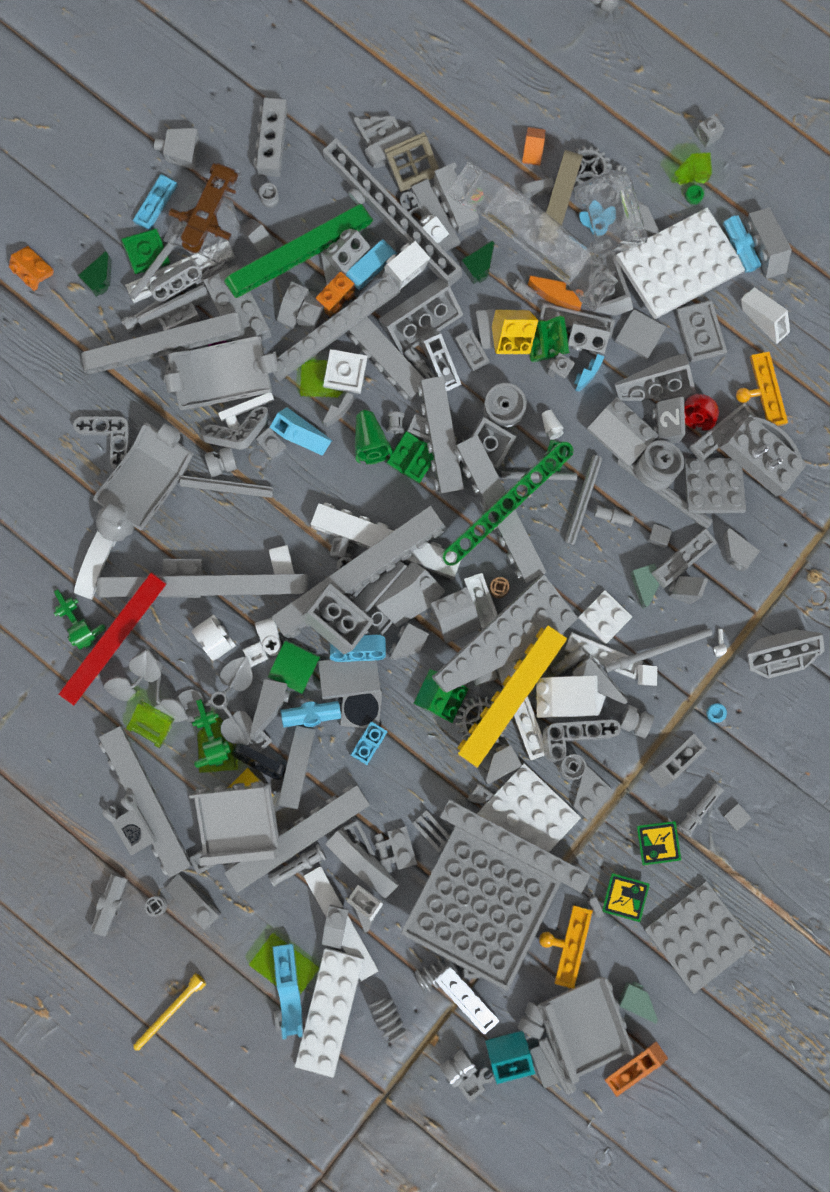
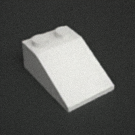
[536,676,598,718]

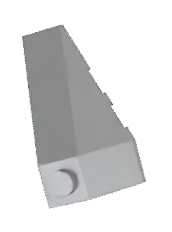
[589,239,633,316]
[615,353,696,401]

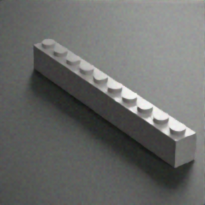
[322,138,462,287]
[272,506,446,638]

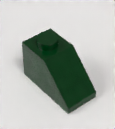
[461,240,495,284]
[78,251,112,297]

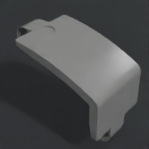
[164,336,279,410]
[93,423,194,530]

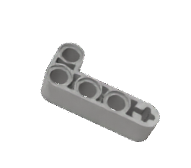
[543,720,621,762]

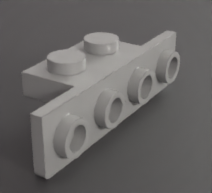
[137,285,211,332]

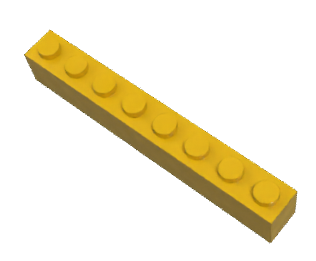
[457,625,567,768]

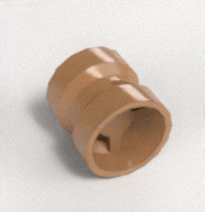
[489,577,509,598]

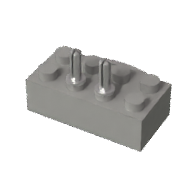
[719,415,807,496]

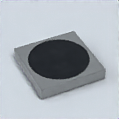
[340,691,382,728]

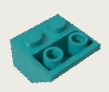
[485,1031,535,1085]

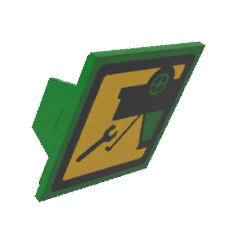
[637,821,681,865]
[602,873,650,922]

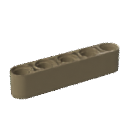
[538,150,583,245]

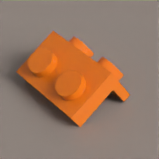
[9,246,54,291]
[316,272,355,317]

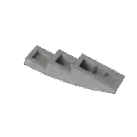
[278,726,315,809]
[326,829,399,899]

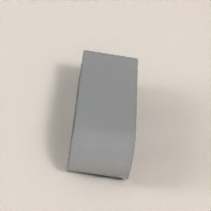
[365,127,419,169]
[150,260,202,301]

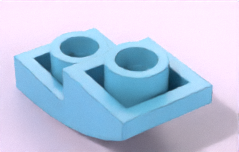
[574,354,605,392]
[350,722,388,765]

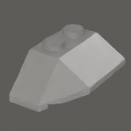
[747,629,824,679]

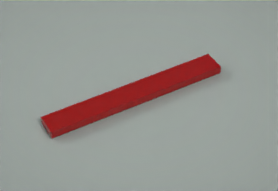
[58,572,167,706]

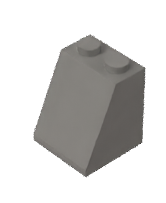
[430,587,481,644]

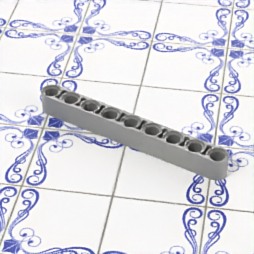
[81,313,244,374]

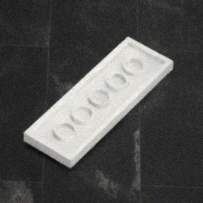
[295,948,364,1078]

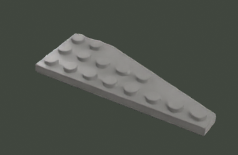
[432,574,578,692]

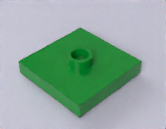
[121,228,170,275]

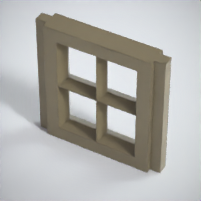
[384,132,439,192]

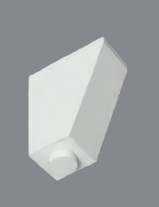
[741,287,790,344]

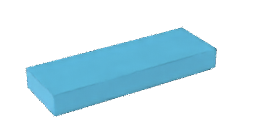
[133,174,177,230]

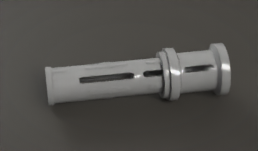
[676,783,724,838]
[268,844,327,887]

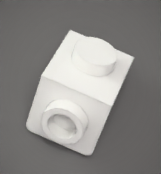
[419,215,449,243]

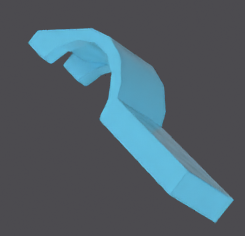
[273,944,303,1039]

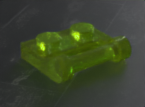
[126,700,175,749]

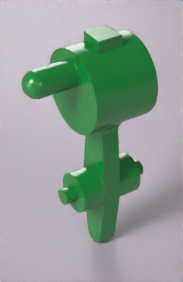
[53,589,106,650]
[192,699,231,768]

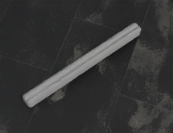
[617,459,713,529]

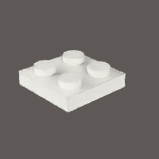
[323,349,368,394]
[578,590,632,645]

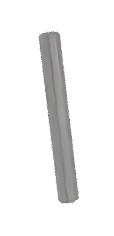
[565,455,602,545]
[180,475,274,498]

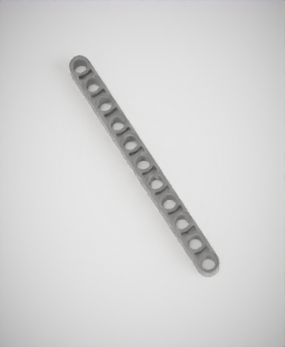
[97,574,308,597]

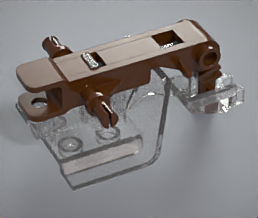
[164,163,242,266]

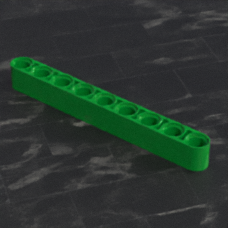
[224,204,373,298]
[441,442,574,566]

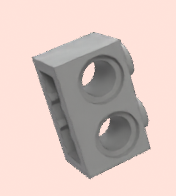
[324,229,370,274]
[568,320,610,355]

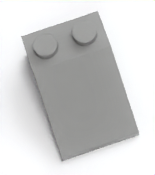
[375,561,445,627]

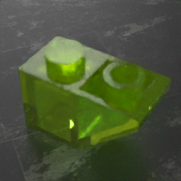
[672,153,712,184]

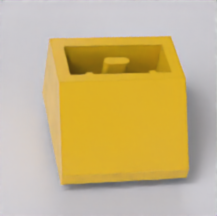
[492,310,538,354]

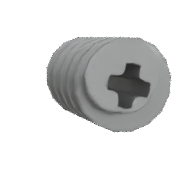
[415,958,459,995]
[369,997,407,1043]

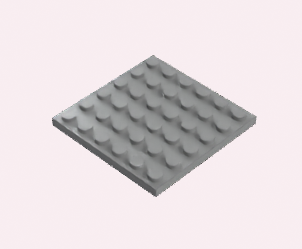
[400,826,561,991]

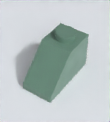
[630,563,659,609]
[618,981,658,1024]

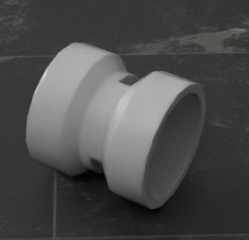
[259,183,279,208]
[145,896,167,917]

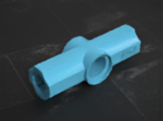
[723,216,761,273]
[281,701,341,727]

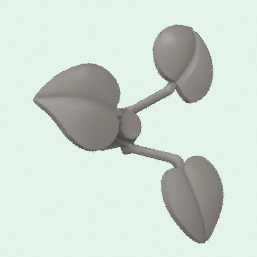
[104,649,189,722]
[175,657,253,745]

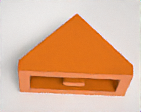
[522,127,546,166]

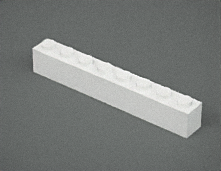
[311,503,461,580]

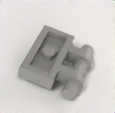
[374,826,417,873]

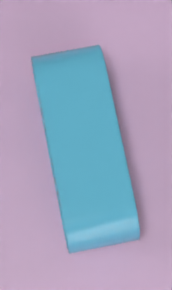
[346,240,397,290]
[330,635,386,662]

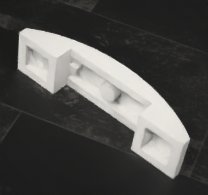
[74,531,116,600]

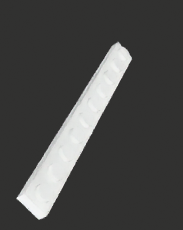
[464,573,545,760]

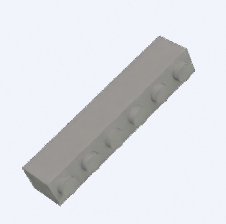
[347,302,424,402]
[417,376,464,494]

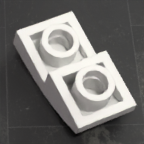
[269,545,295,575]

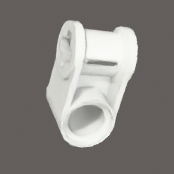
[255,618,282,656]

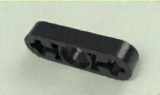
[232,743,286,780]

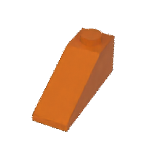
[605,1042,668,1097]

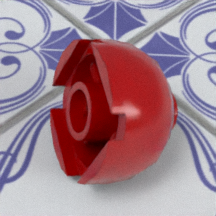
[684,394,719,431]

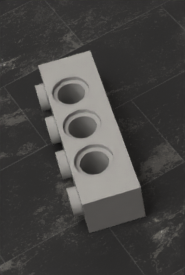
[254,98,288,177]

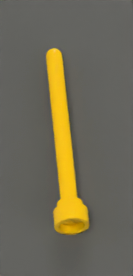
[133,973,207,1051]

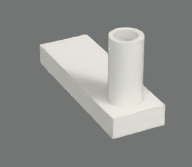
[218,393,274,429]

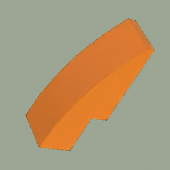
[528,276,584,311]

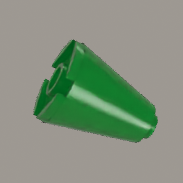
[355,410,392,465]

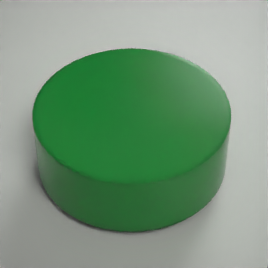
[685,185,704,205]

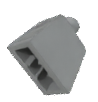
[154,128,199,169]

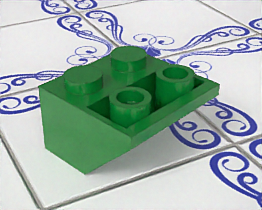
[413,669,469,723]

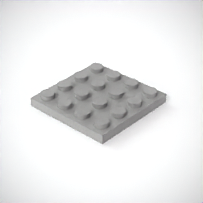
[644,881,755,994]

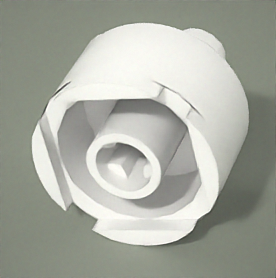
[192,614,236,661]

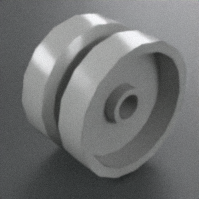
[483,383,527,430]
[635,441,685,490]

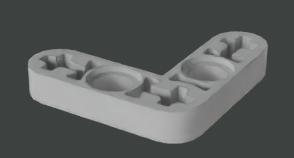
[201,407,270,449]
[73,417,130,470]

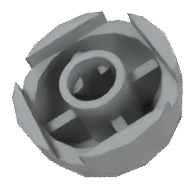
[96,507,135,542]

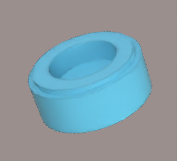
[706,703,727,723]

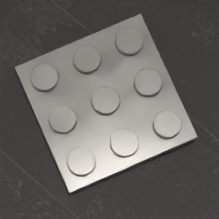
[684,458,746,513]

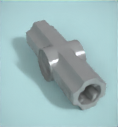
[90,874,128,937]

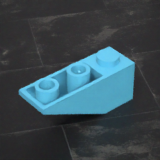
[269,407,332,456]

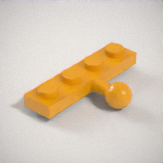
[736,351,788,426]
[539,905,593,988]

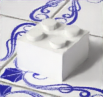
[382,241,430,290]

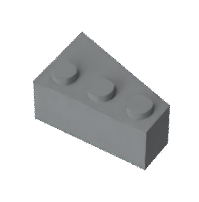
[432,162,479,234]
[745,207,792,279]

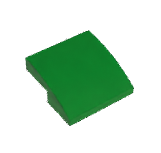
[530,316,569,362]
[386,431,433,483]
[268,640,320,694]

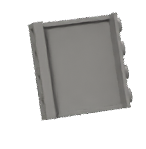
[189,781,281,866]
[537,976,634,1084]

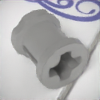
[387,411,405,434]

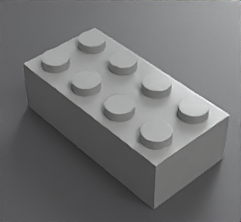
[203,265,271,341]

